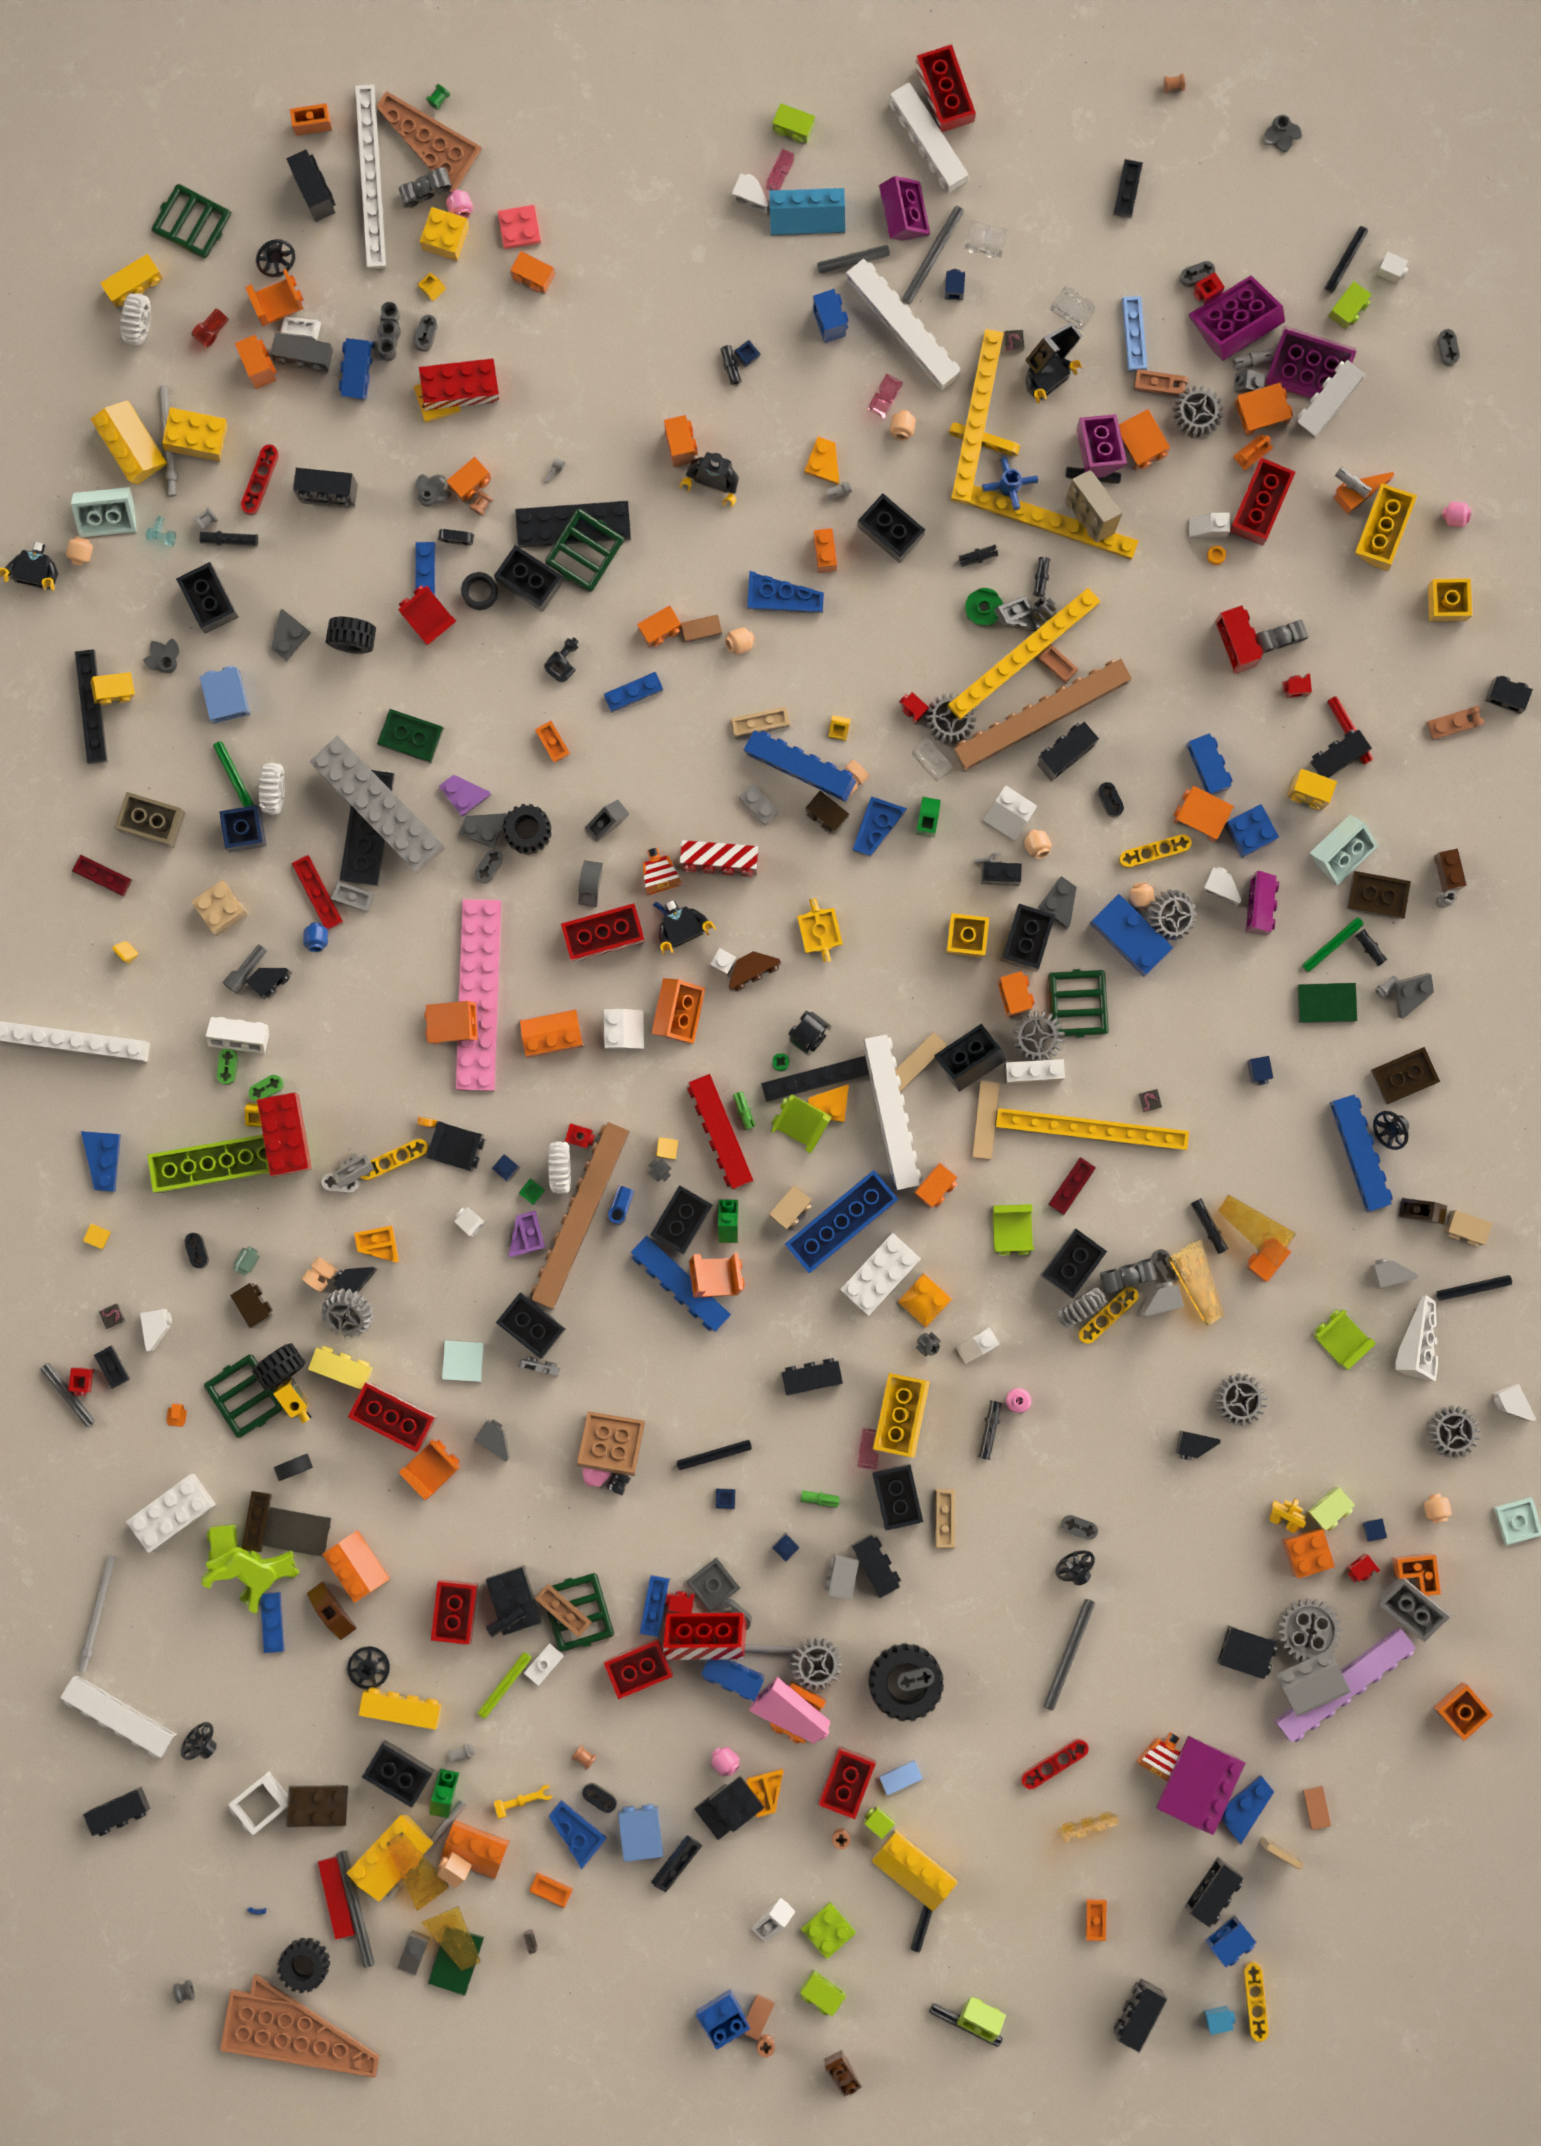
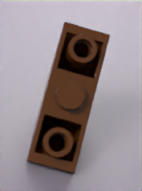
[729,951,781,992]
[307,1581,357,1640]
[824,2050,862,2097]

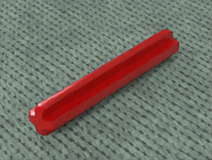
[1327,696,1373,765]

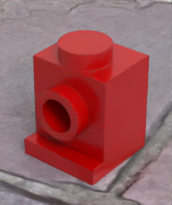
[1193,272,1225,304]
[1282,673,1312,698]
[899,692,929,724]
[565,1123,595,1149]
[68,1367,95,1396]
[1346,1553,1380,1583]
[665,1591,695,1613]

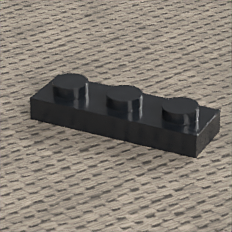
[1113,159,1143,218]
[651,1835,703,1892]

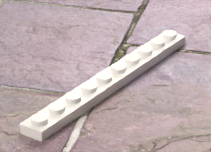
[355,85,387,269]

